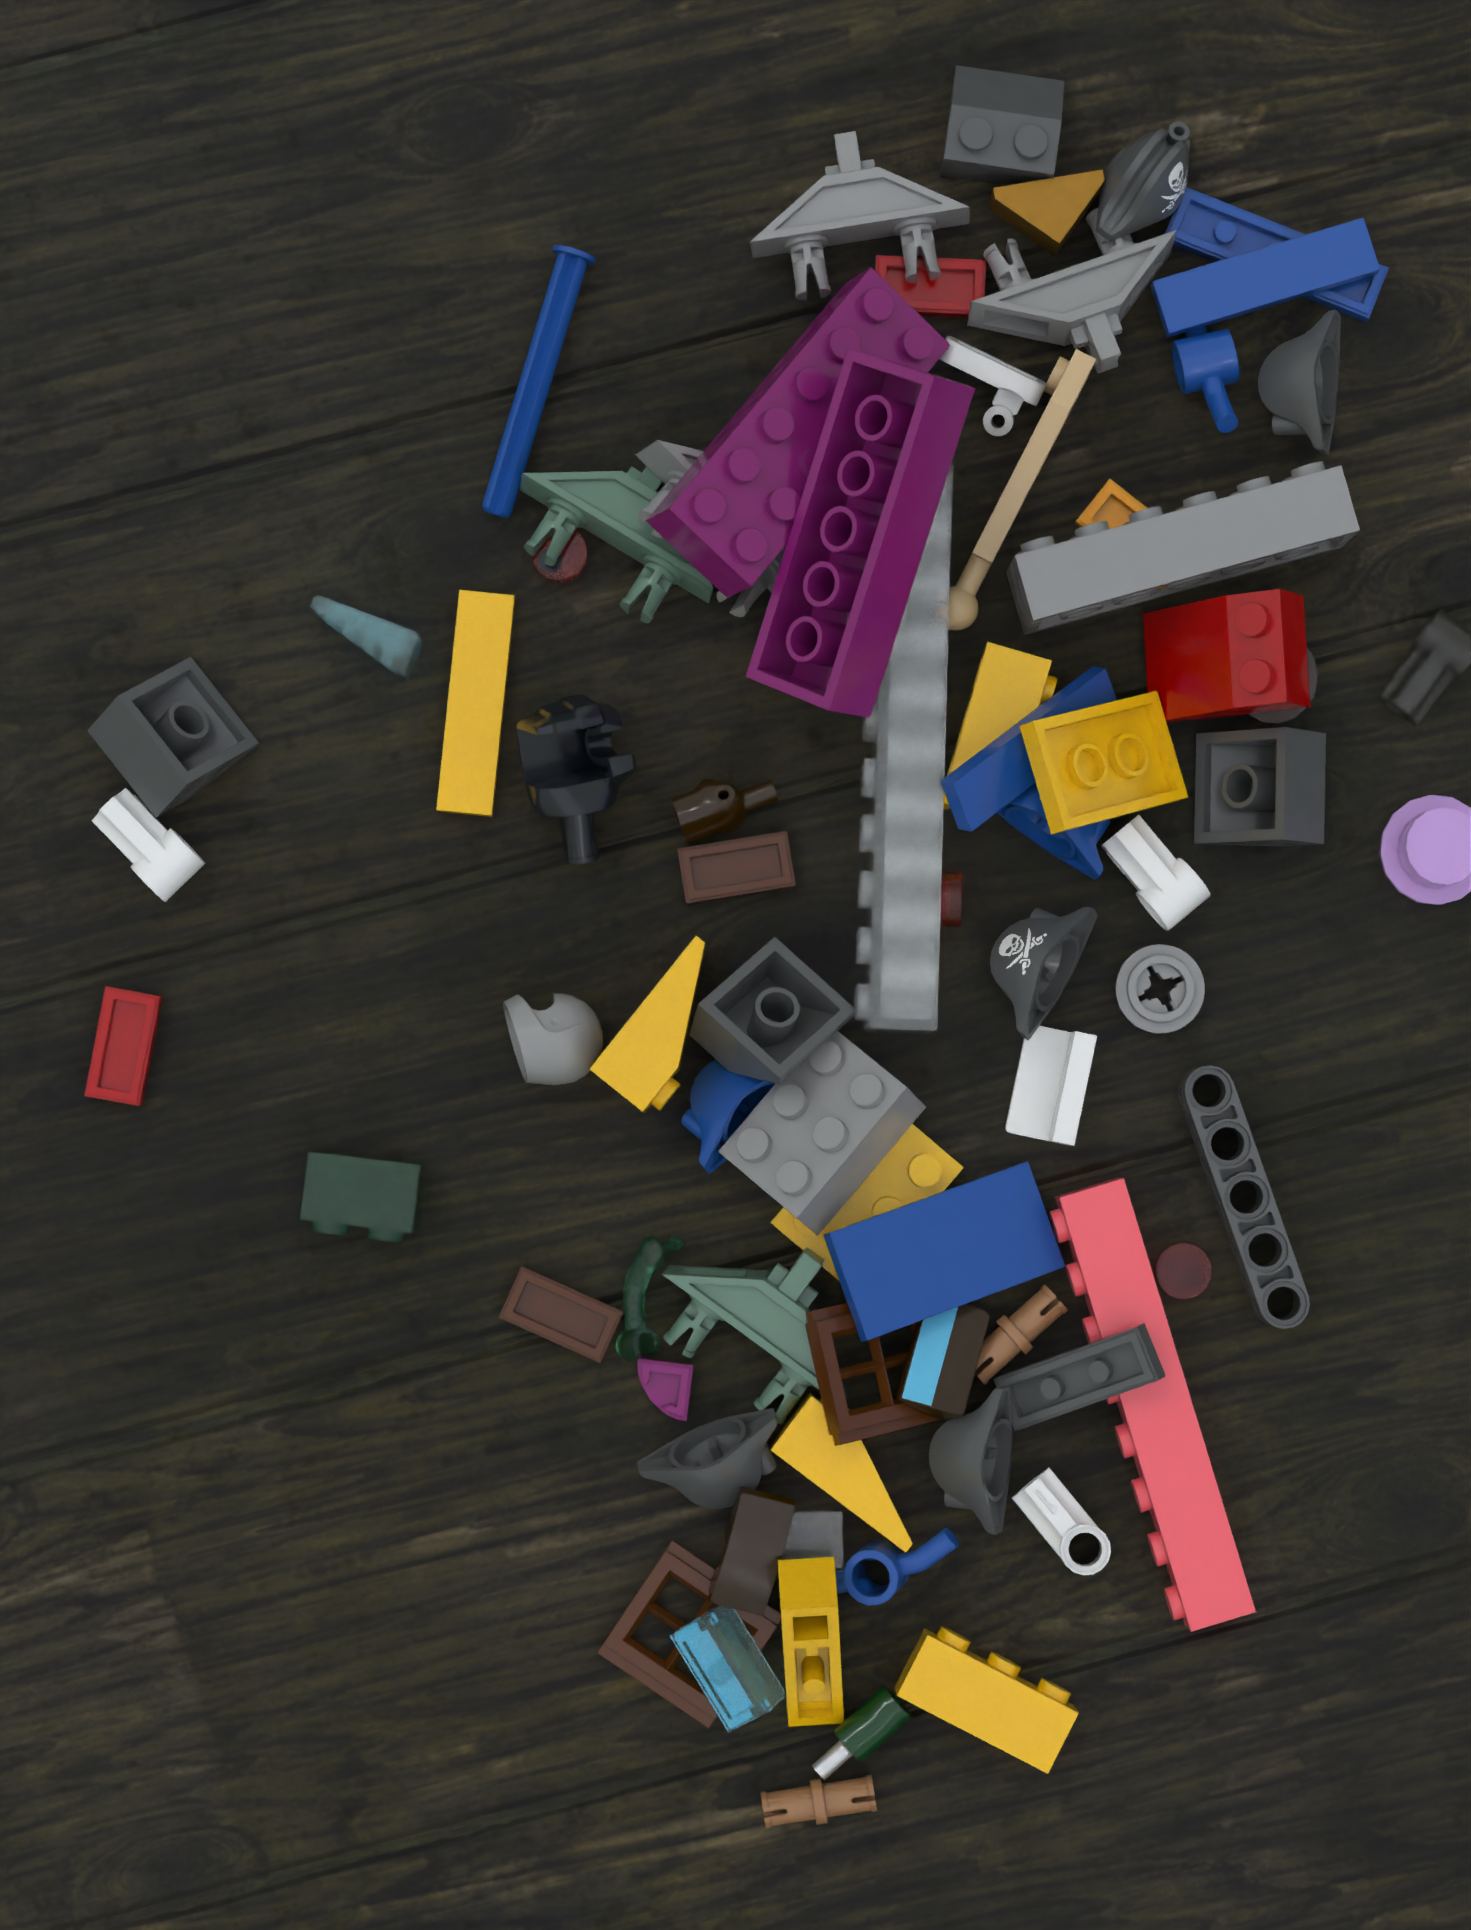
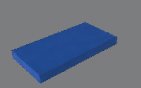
[823,1161,1065,1342]

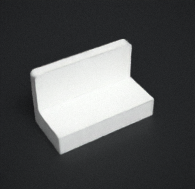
[1005,1026,1097,1146]

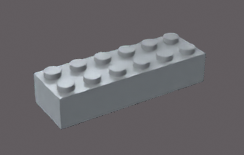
[1006,461,1360,635]

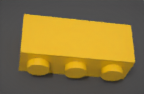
[894,1626,1079,1774]

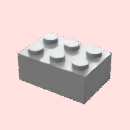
[718,1031,926,1236]

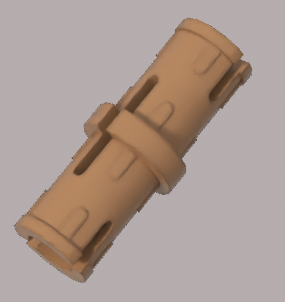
[975,1284,1068,1385]
[760,1775,877,1829]

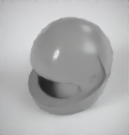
[503,993,603,1085]

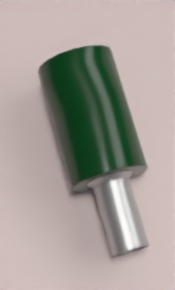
[812,1685,912,1780]

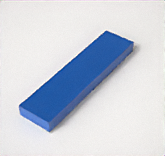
[1165,187,1389,322]
[1150,218,1380,338]
[940,666,1117,832]

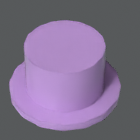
[1379,795,1471,905]

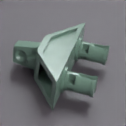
[520,466,713,623]
[662,1247,848,1424]

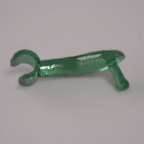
[616,1236,683,1361]

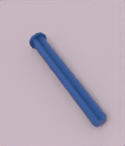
[482,245,596,518]

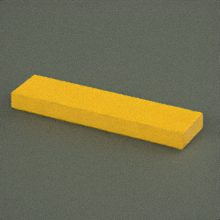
[436,590,515,817]

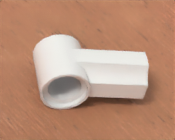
[92,788,205,902]
[1101,815,1211,931]
[1012,1467,1111,1575]

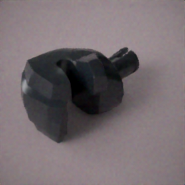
[516,694,636,864]

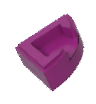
[638,1357,694,1421]

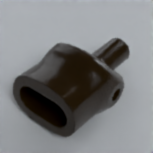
[671,779,779,844]

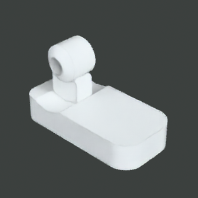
[939,336,1046,436]

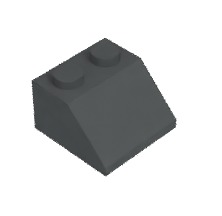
[940,65,1065,185]
[87,657,259,818]
[1194,727,1326,846]
[690,937,856,1084]

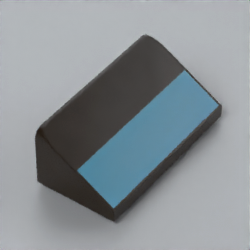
[895,1304,990,1420]

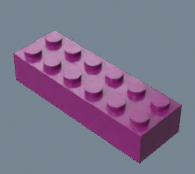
[646,267,950,598]
[746,348,975,718]

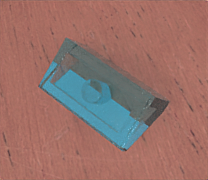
[670,1605,786,1733]

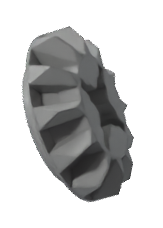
[1115,944,1205,1034]

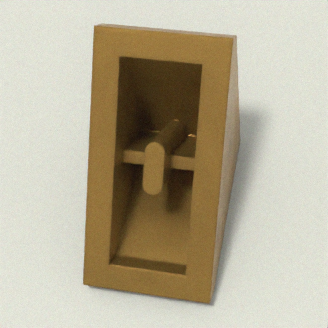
[989,169,1105,256]

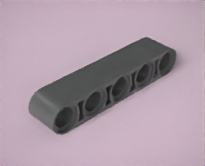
[1178,1065,1310,1329]

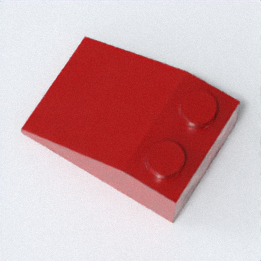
[1143,589,1311,723]

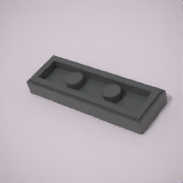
[993,1323,1166,1431]

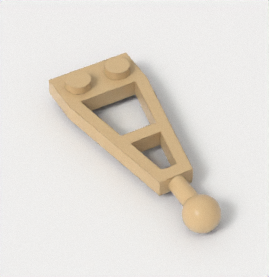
[934,349,1096,631]

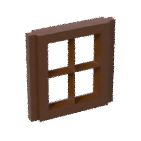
[805,1303,939,1446]
[597,1539,781,1728]

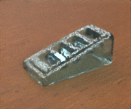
[310,595,423,680]

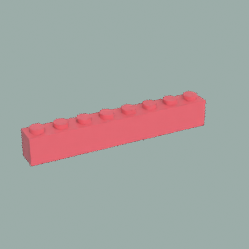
[1049,1178,1256,1632]

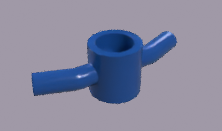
[1171,326,1239,433]
[835,1528,959,1606]

